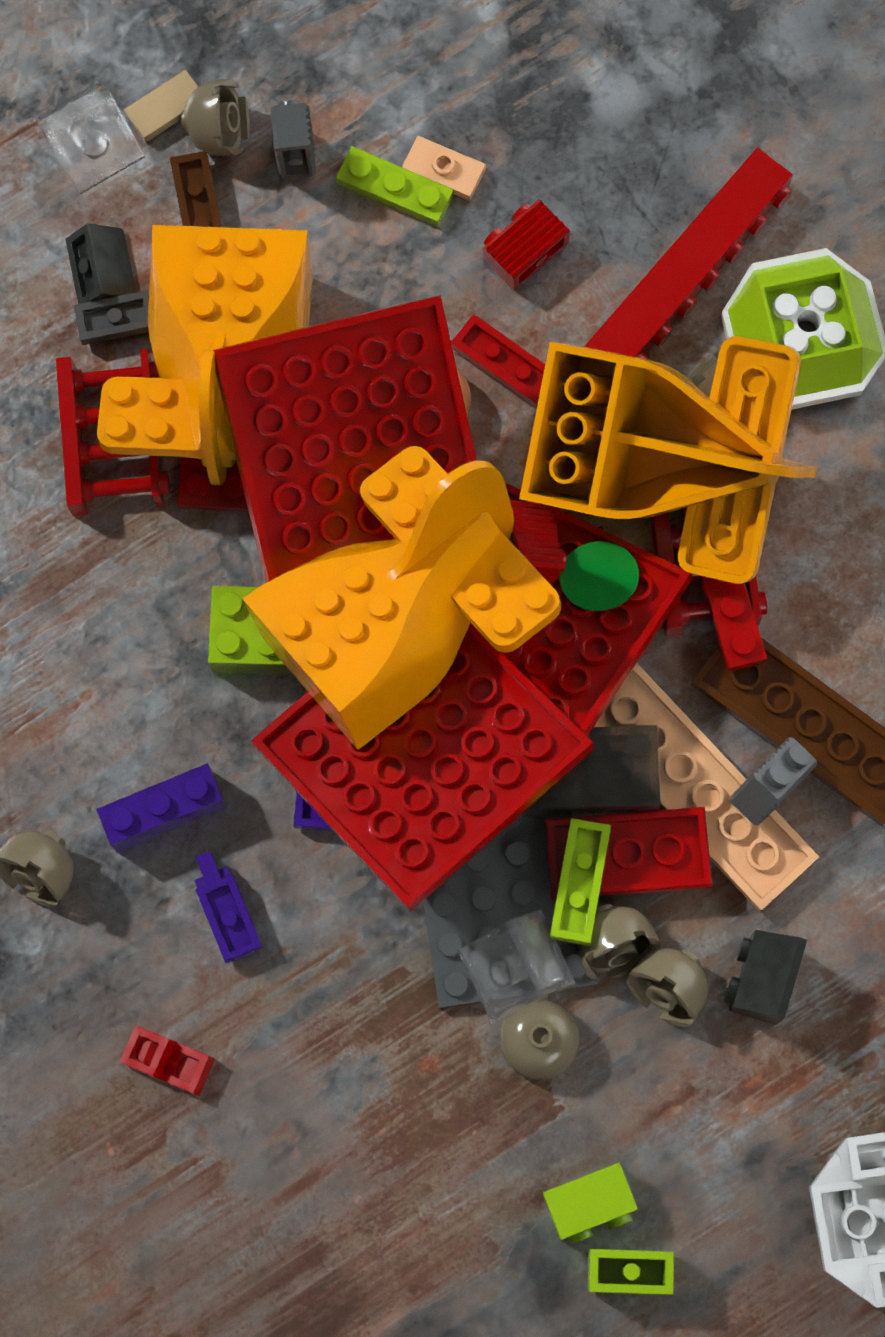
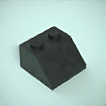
[725,930,807,1025]

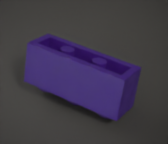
[96,763,227,852]

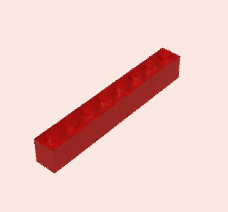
[584,147,793,360]

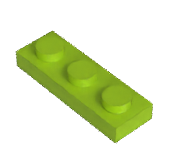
[336,146,454,227]
[550,818,611,946]

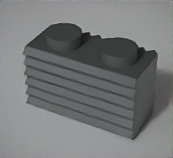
[271,100,316,179]
[730,737,817,826]

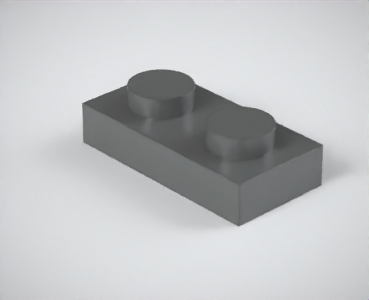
[74,290,149,345]

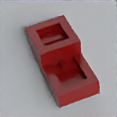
[119,1025,215,1096]

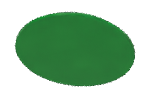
[559,541,639,611]

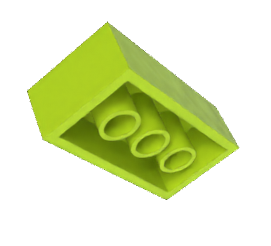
[208,586,293,675]

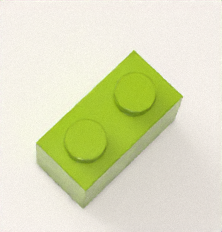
[542,1162,638,1244]
[587,1249,674,1295]

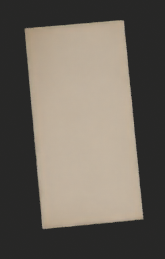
[124,69,198,143]

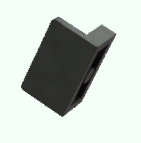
[65,223,136,304]

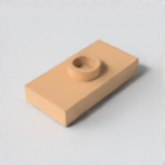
[402,135,486,201]

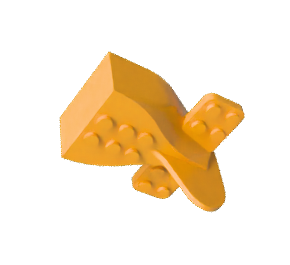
[97,225,313,485]
[519,336,818,584]
[242,446,561,750]

